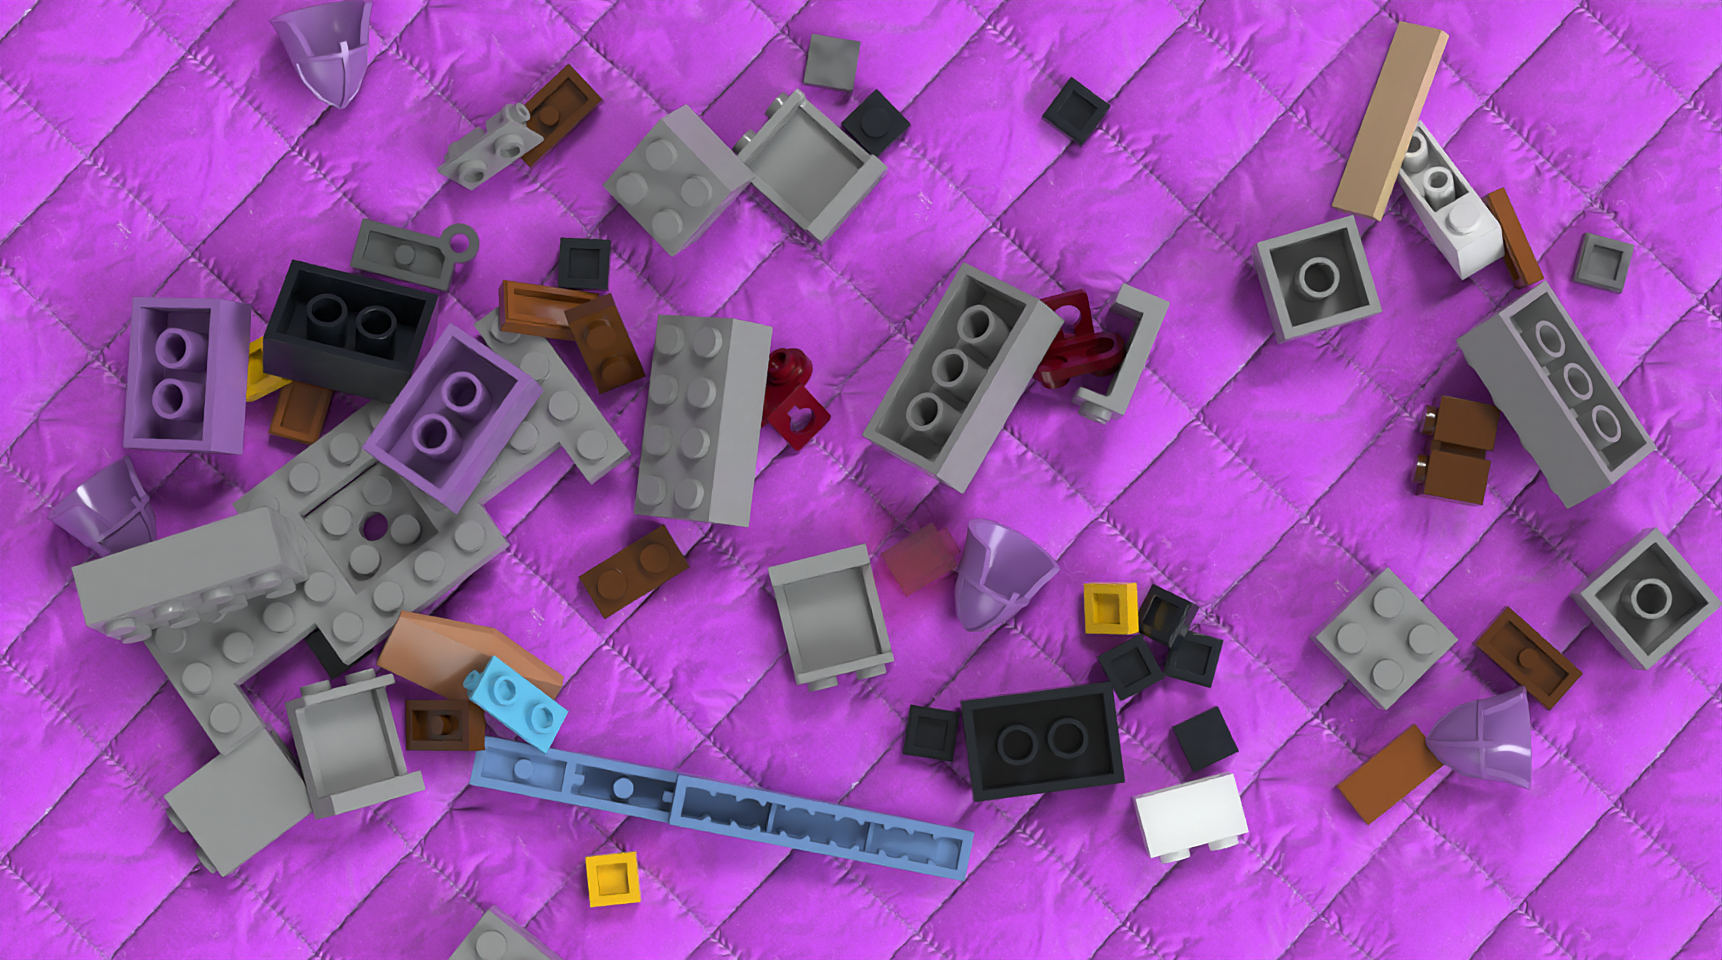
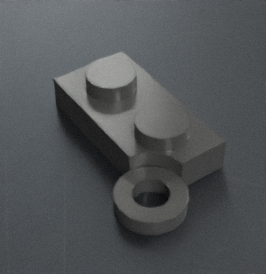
[350,218,480,293]

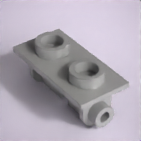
[437,103,544,190]

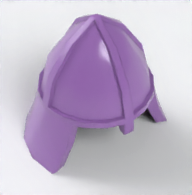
[269,0,373,109]
[46,455,157,557]
[955,518,1060,632]
[1425,685,1532,790]

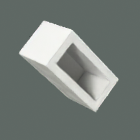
[1132,771,1249,864]

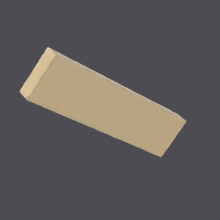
[1332,21,1449,222]

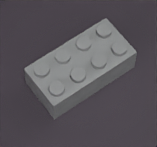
[862,262,1065,494]
[1456,280,1657,509]
[634,314,773,527]
[71,505,309,644]

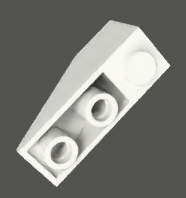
[1397,120,1505,280]

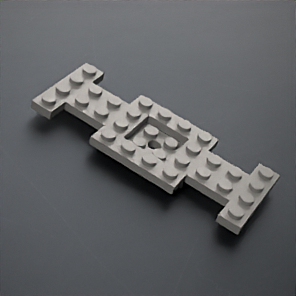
[142,306,632,756]

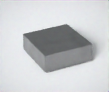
[804,34,861,93]
[1571,232,1634,294]

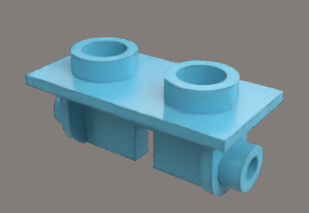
[463,656,569,754]

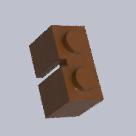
[1411,395,1501,507]

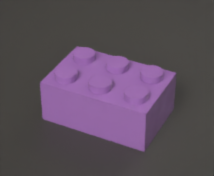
[123,297,252,455]
[362,322,544,514]

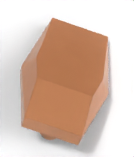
[376,610,564,711]

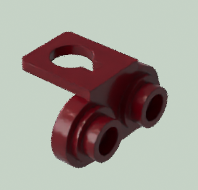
[1032,289,1126,389]
[761,348,831,451]

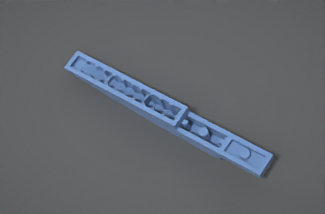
[469,735,974,881]

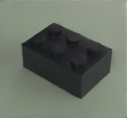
[263,259,439,404]
[959,680,1125,802]

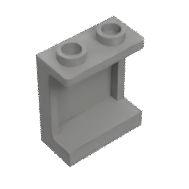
[732,88,888,247]
[1071,283,1170,425]
[768,543,894,692]
[284,668,426,820]
[163,722,313,877]

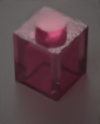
[880,523,961,597]

